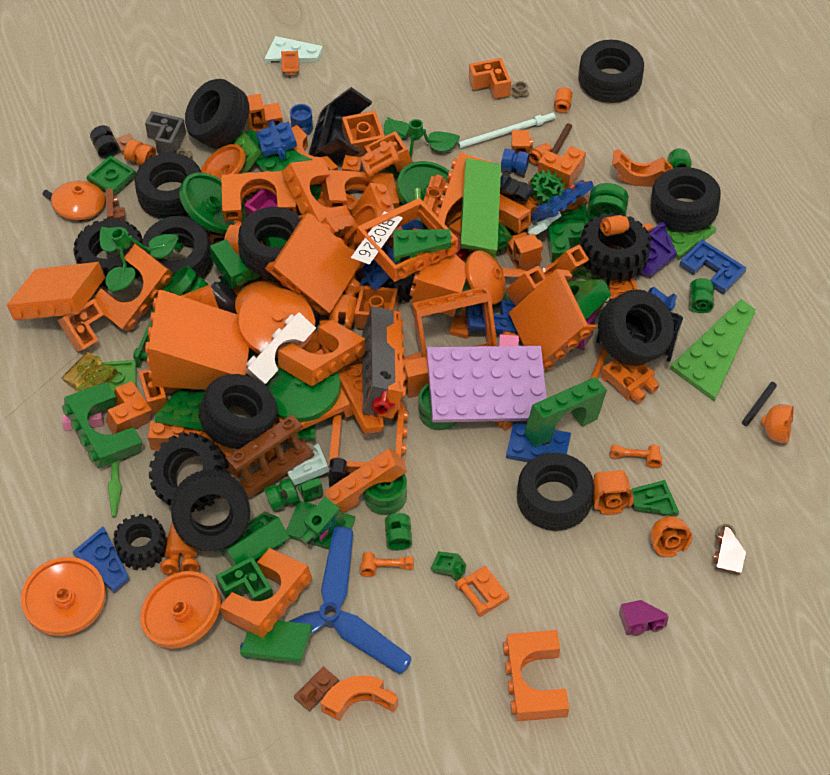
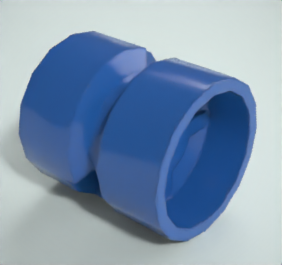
[290,104,313,136]
[501,148,530,175]

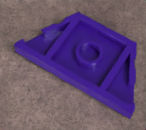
[639,221,677,278]

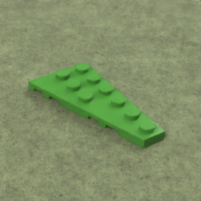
[670,299,756,402]

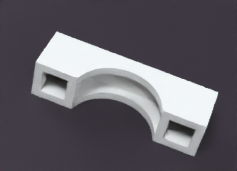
[245,312,316,385]

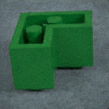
[547,222,584,263]
[216,557,273,601]

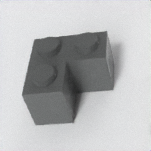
[145,111,186,154]

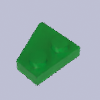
[632,480,679,516]

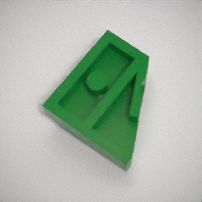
[552,204,589,226]

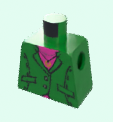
[300,496,346,546]

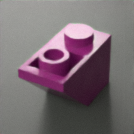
[619,600,669,636]

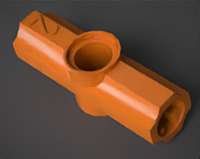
[423,175,446,214]

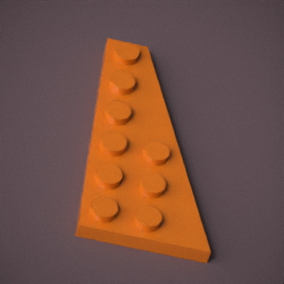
[321,345,384,434]

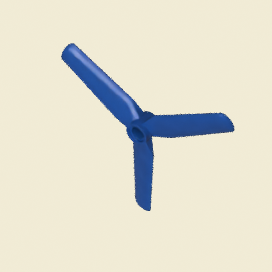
[240,526,411,674]

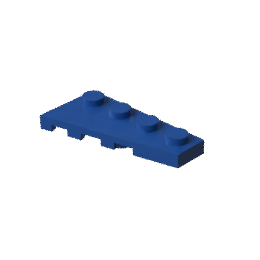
[531,180,594,220]

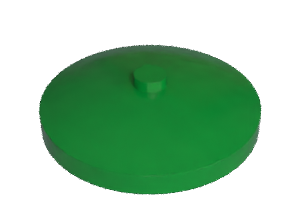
[396,161,450,208]
[179,172,246,234]
[265,365,341,423]

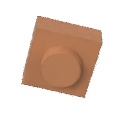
[116,133,134,155]

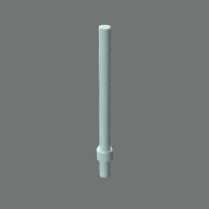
[458,113,555,149]

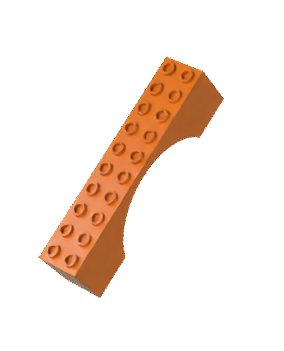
[409,152,493,317]

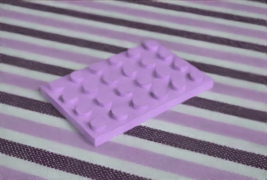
[426,346,547,422]

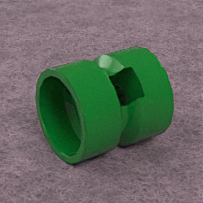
[690,278,714,313]
[264,477,300,512]
[384,513,412,551]

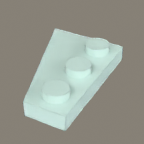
[264,36,323,64]

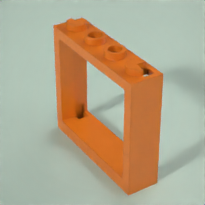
[357,198,458,282]
[412,286,497,360]
[329,402,409,474]

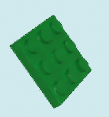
[154,389,231,430]

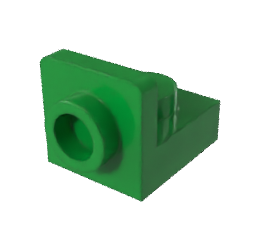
[497,222,513,251]
[298,478,323,502]
[431,551,466,581]

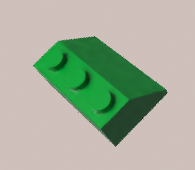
[219,512,290,567]

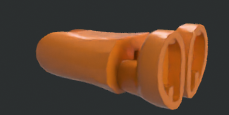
[329,279,361,330]
[160,522,199,576]

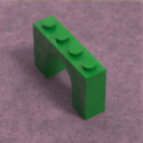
[210,237,287,289]
[567,279,612,320]
[524,377,607,448]
[62,382,143,468]

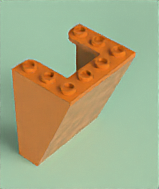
[145,290,249,390]

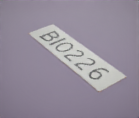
[351,211,402,264]

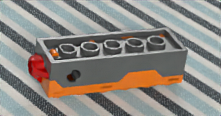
[362,306,406,419]

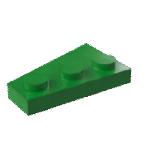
[393,229,451,262]

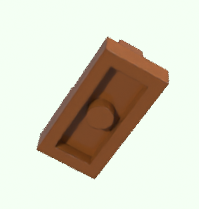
[106,188,126,221]
[294,666,339,712]

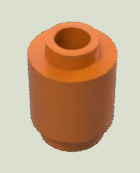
[554,87,573,113]
[600,215,629,236]

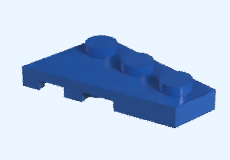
[73,526,129,593]

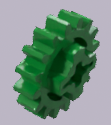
[529,170,566,205]

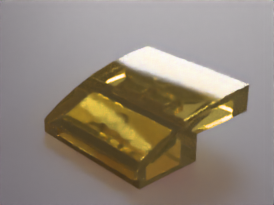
[61,352,118,392]

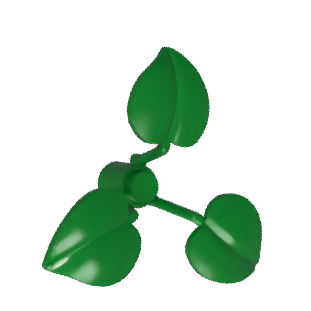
[384,117,460,178]
[100,227,179,292]

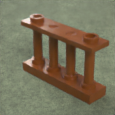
[226,415,314,499]

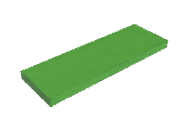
[460,158,501,254]

